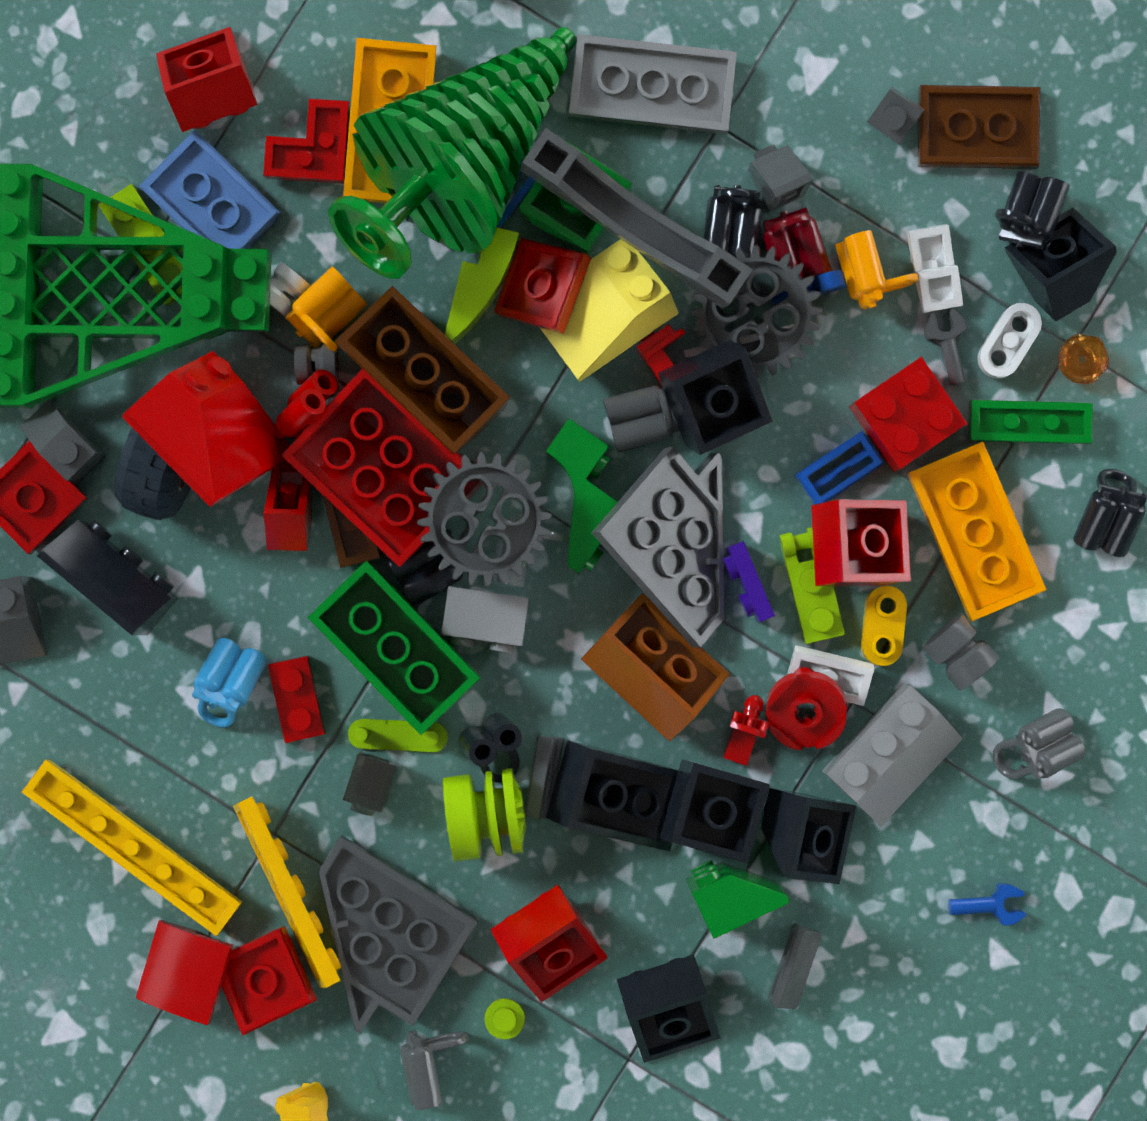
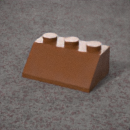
[581,593,730,742]

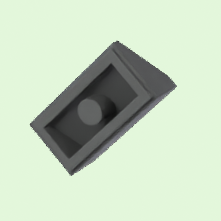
[768,923,822,1009]

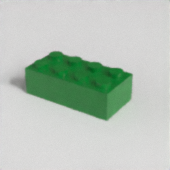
[307,561,482,735]

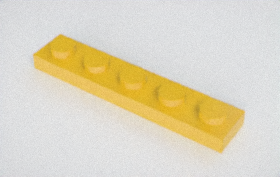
[233,796,341,988]

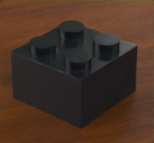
[658,340,773,455]
[660,759,770,863]

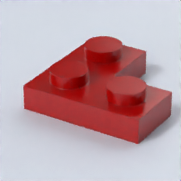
[263,99,350,184]

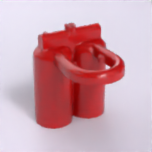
[275,369,338,439]

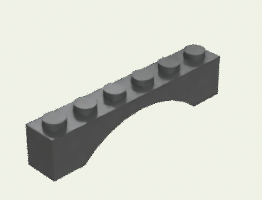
[520,128,753,309]

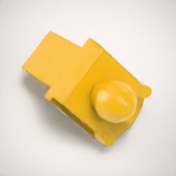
[275,1082,328,1121]

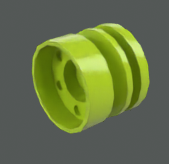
[443,768,527,862]

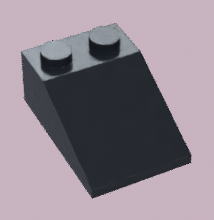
[546,740,678,851]

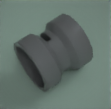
[294,343,339,385]

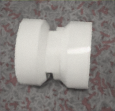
[270,262,311,317]

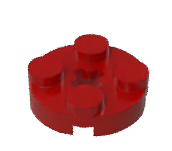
[766,667,847,750]

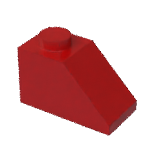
[263,461,313,551]

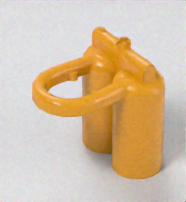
[835,230,919,310]
[285,266,368,352]

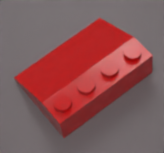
[281,369,482,567]

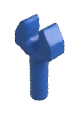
[772,269,847,305]
[948,883,1026,926]

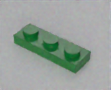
[968,400,1093,444]

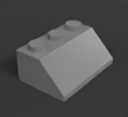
[822,683,963,827]

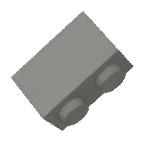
[441,586,530,653]

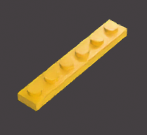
[22,759,243,936]

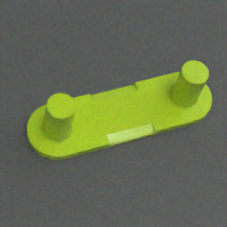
[348,719,448,752]

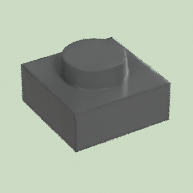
[867,87,925,145]

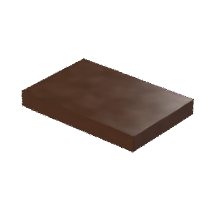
[918,85,1040,169]

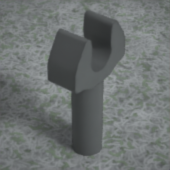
[924,308,967,385]

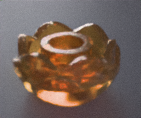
[1058,334,1109,384]

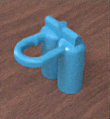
[192,638,267,728]

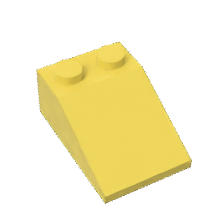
[539,239,679,382]

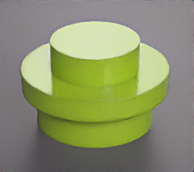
[484,998,525,1040]

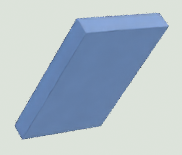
[139,130,282,249]

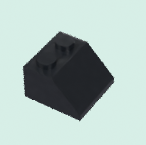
[617,954,720,1063]

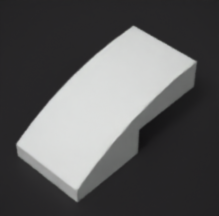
[906,224,963,313]

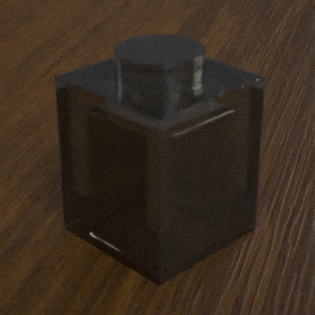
[343,751,399,816]

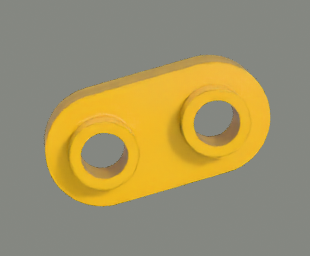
[861,586,907,666]

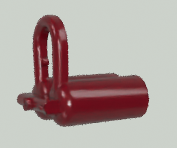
[762,207,833,278]

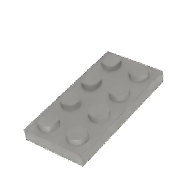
[569,34,737,135]

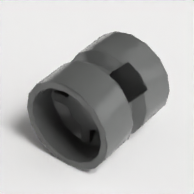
[922,614,999,691]

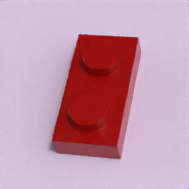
[268,656,326,743]

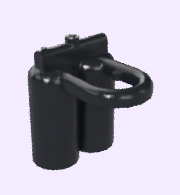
[995,171,1070,250]
[703,185,763,258]
[1073,469,1147,557]
[386,529,465,608]
[458,713,522,783]

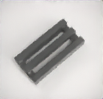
[525,736,564,819]

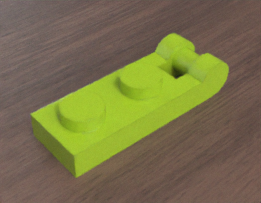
[779,527,845,644]

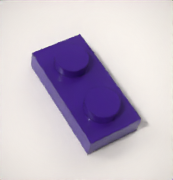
[723,541,775,622]

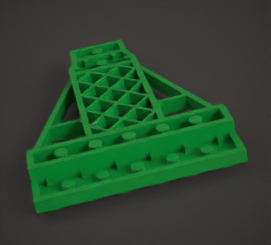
[0,164,272,409]

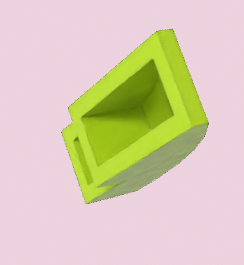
[445,227,520,344]

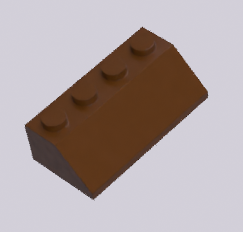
[335,286,510,455]

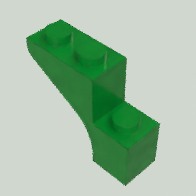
[546,419,618,574]

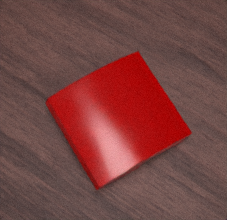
[136,920,233,1025]

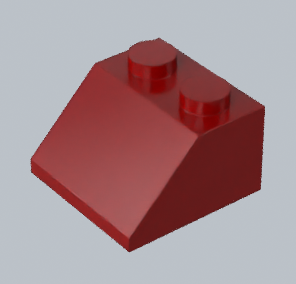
[156,27,258,132]
[490,885,608,1003]

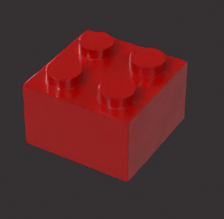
[849,356,968,473]
[811,499,911,586]

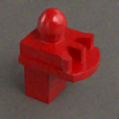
[636,324,686,388]
[723,695,769,766]

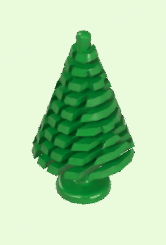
[328,27,577,279]

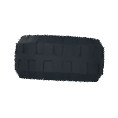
[114,427,191,521]

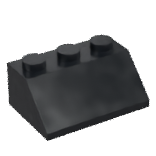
[37,520,178,636]

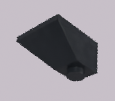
[1005,208,1117,322]
[761,788,856,884]

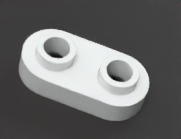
[978,303,1042,379]

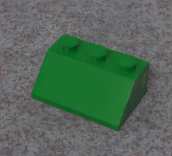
[686,860,790,939]

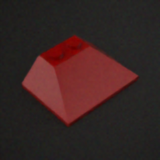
[122,351,290,507]

